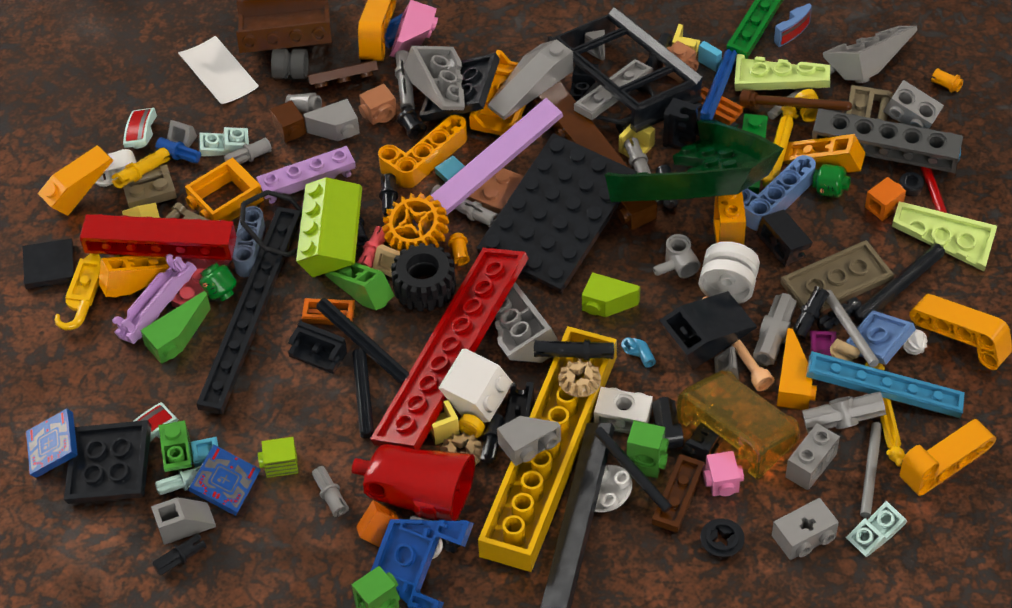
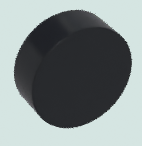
[899,172,924,196]

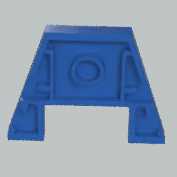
[371,519,474,608]

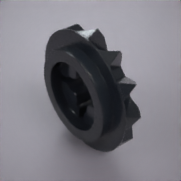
[700,518,745,560]

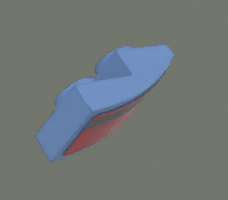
[774,3,812,47]

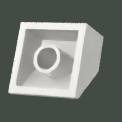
[439,349,513,422]

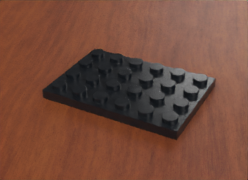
[477,133,637,293]

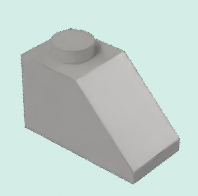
[303,99,360,141]

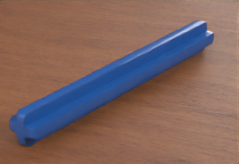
[700,49,737,121]

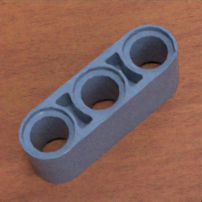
[232,206,266,277]

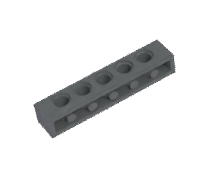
[812,108,963,173]

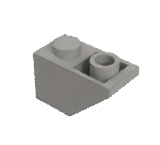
[497,416,561,466]
[151,497,216,545]

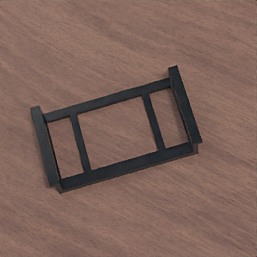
[547,7,703,133]

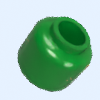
[813,164,851,198]
[199,263,237,301]

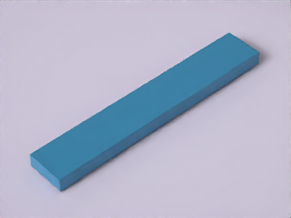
[806,351,965,418]

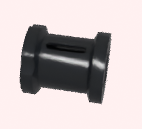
[397,108,427,140]

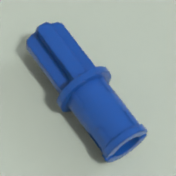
[155,137,201,164]

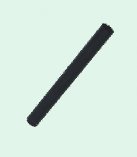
[594,427,672,513]

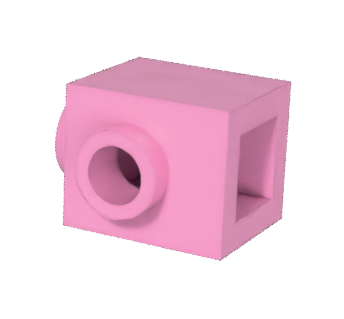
[703,451,744,497]

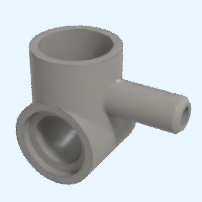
[653,234,701,278]

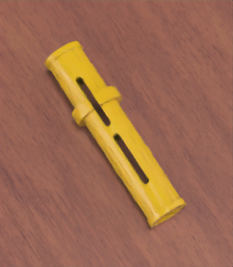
[112,148,170,188]

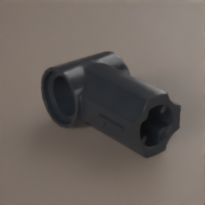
[652,397,684,448]

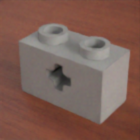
[772,498,839,560]

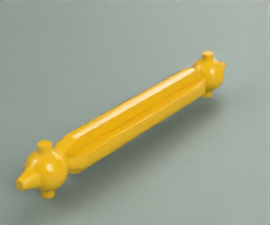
[761,106,799,188]
[865,362,906,467]

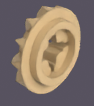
[558,358,601,397]
[440,431,482,466]

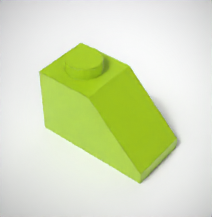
[582,272,640,317]

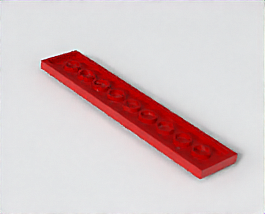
[370,248,528,449]

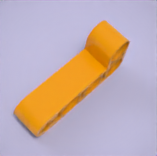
[358,0,396,61]
[378,115,467,188]
[909,294,1012,370]
[899,419,996,496]

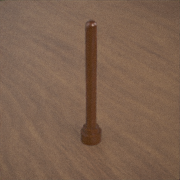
[740,89,852,111]

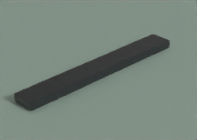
[541,423,615,608]

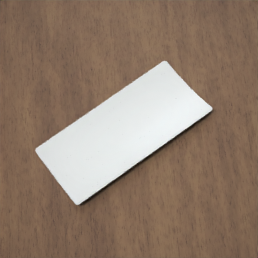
[178,36,259,104]

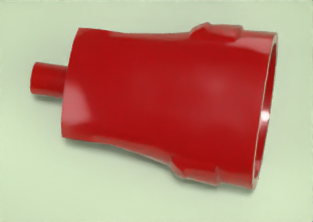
[352,444,475,521]

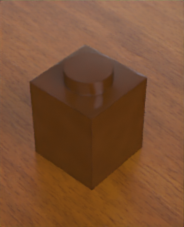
[270,100,306,143]

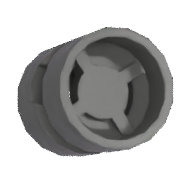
[271,48,309,79]

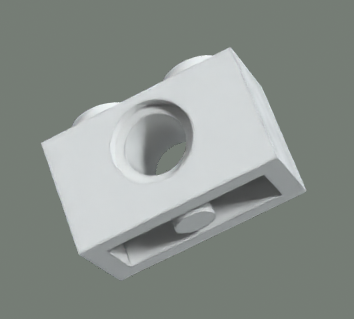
[594,387,653,434]

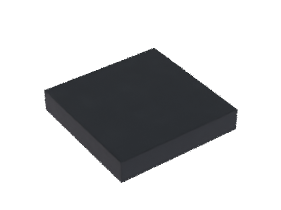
[22,238,75,289]

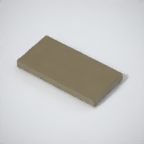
[780,240,894,313]

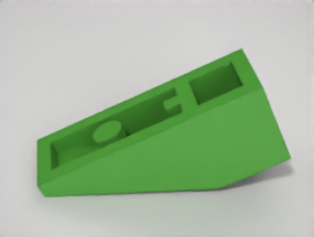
[325,262,395,310]
[140,291,211,364]

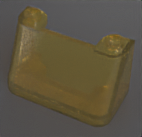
[677,370,800,480]

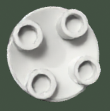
[595,465,632,512]

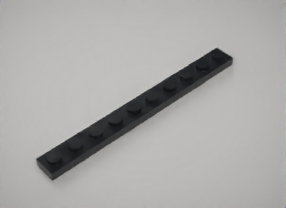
[197,207,302,415]

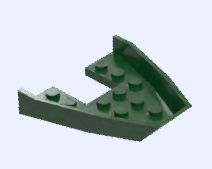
[605,120,784,202]

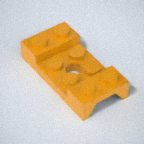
[469,50,526,135]

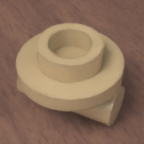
[830,339,860,362]

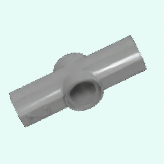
[753,293,797,367]
[802,391,886,434]

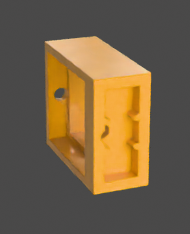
[185,157,264,221]
[713,192,746,245]

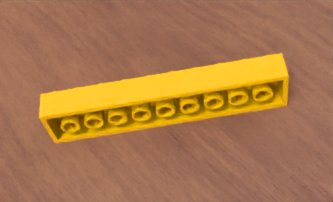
[478,326,617,572]

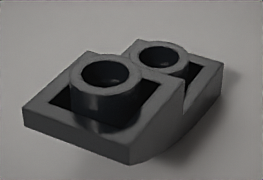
[570,63,599,102]

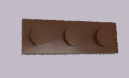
[306,60,378,88]
[652,454,705,533]

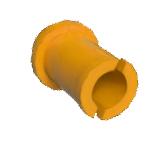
[931,68,963,93]
[448,233,470,266]

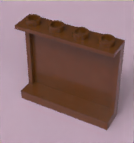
[236,0,332,53]

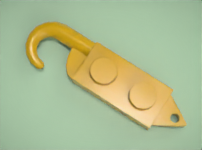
[54,254,101,330]

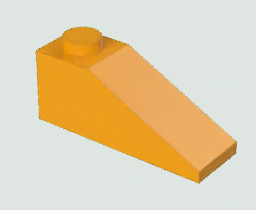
[783,134,866,173]
[37,145,114,216]
[98,256,175,298]
[777,328,817,410]

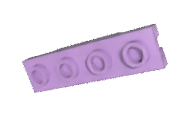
[256,146,356,204]
[112,254,197,344]

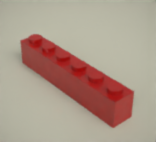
[80,214,237,260]

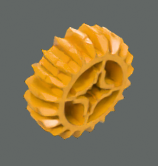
[382,192,449,252]

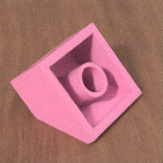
[390,0,438,57]

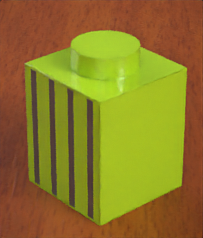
[258,437,299,478]

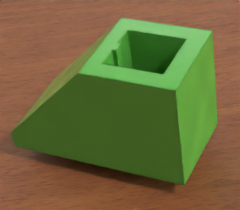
[158,420,193,472]

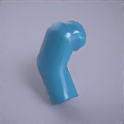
[621,337,656,368]

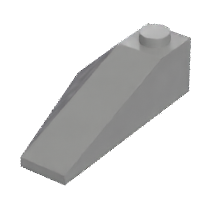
[823,26,917,83]
[488,39,573,120]
[404,46,465,110]
[495,282,558,363]

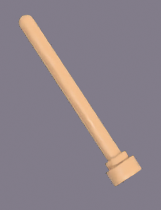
[702,296,774,391]

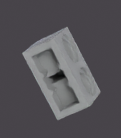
[883,80,944,128]
[785,423,840,491]

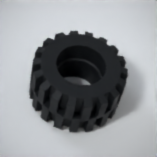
[391,243,456,311]

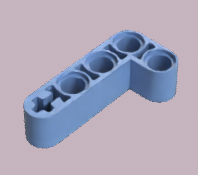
[742,155,816,231]

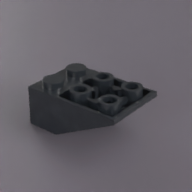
[659,291,757,370]

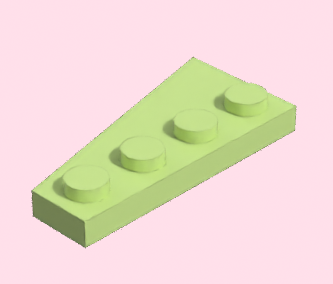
[734,54,831,91]
[892,201,997,272]

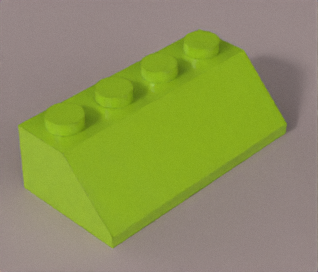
[296,177,362,278]

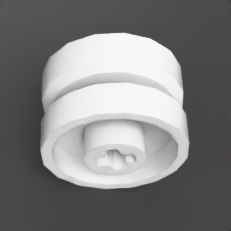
[698,242,760,304]

